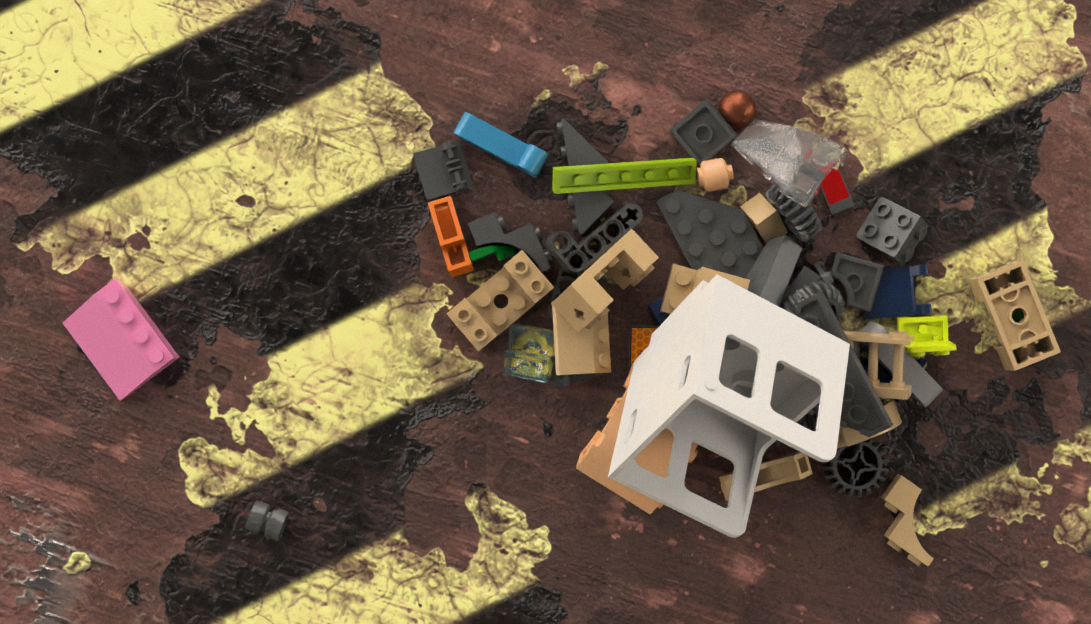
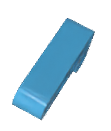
[453,112,548,178]

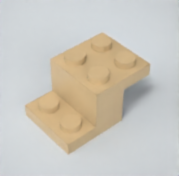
[660,264,750,315]

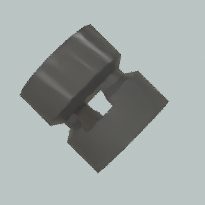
[245,500,289,542]

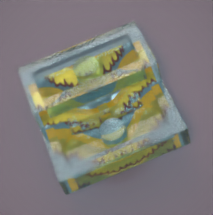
[504,323,555,383]

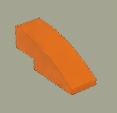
[428,196,474,278]

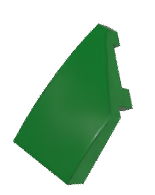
[468,246,518,262]

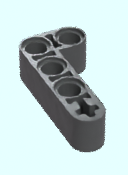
[546,204,643,274]

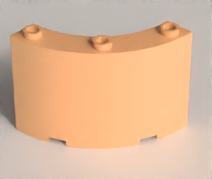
[576,349,698,515]

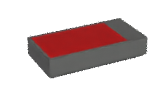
[812,161,854,215]

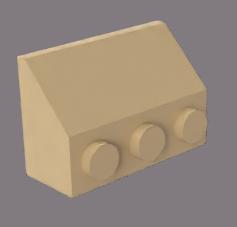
[552,301,611,375]

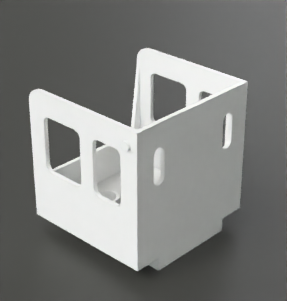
[608,274,850,538]

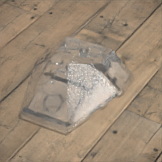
[731,119,848,208]

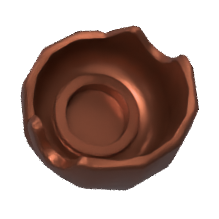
[718,90,756,129]

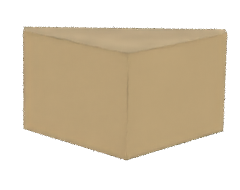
[740,193,788,244]

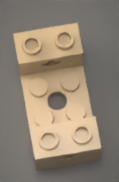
[551,229,659,333]
[447,250,554,352]
[968,260,1061,371]

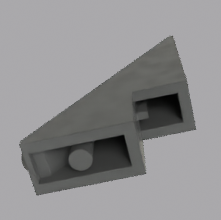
[556,118,614,236]

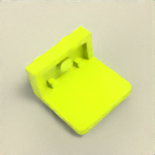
[897,315,957,357]

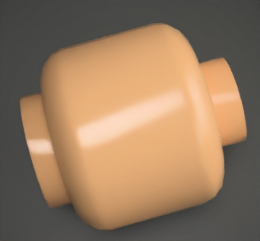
[696,158,734,192]

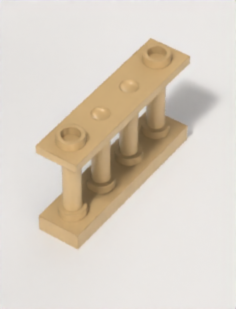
[844,331,914,400]

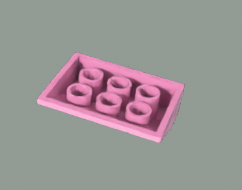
[63,279,180,401]

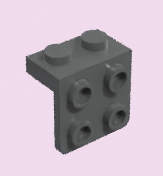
[856,197,929,267]

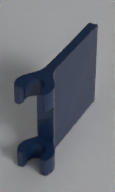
[864,265,932,320]

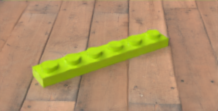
[552,158,697,194]

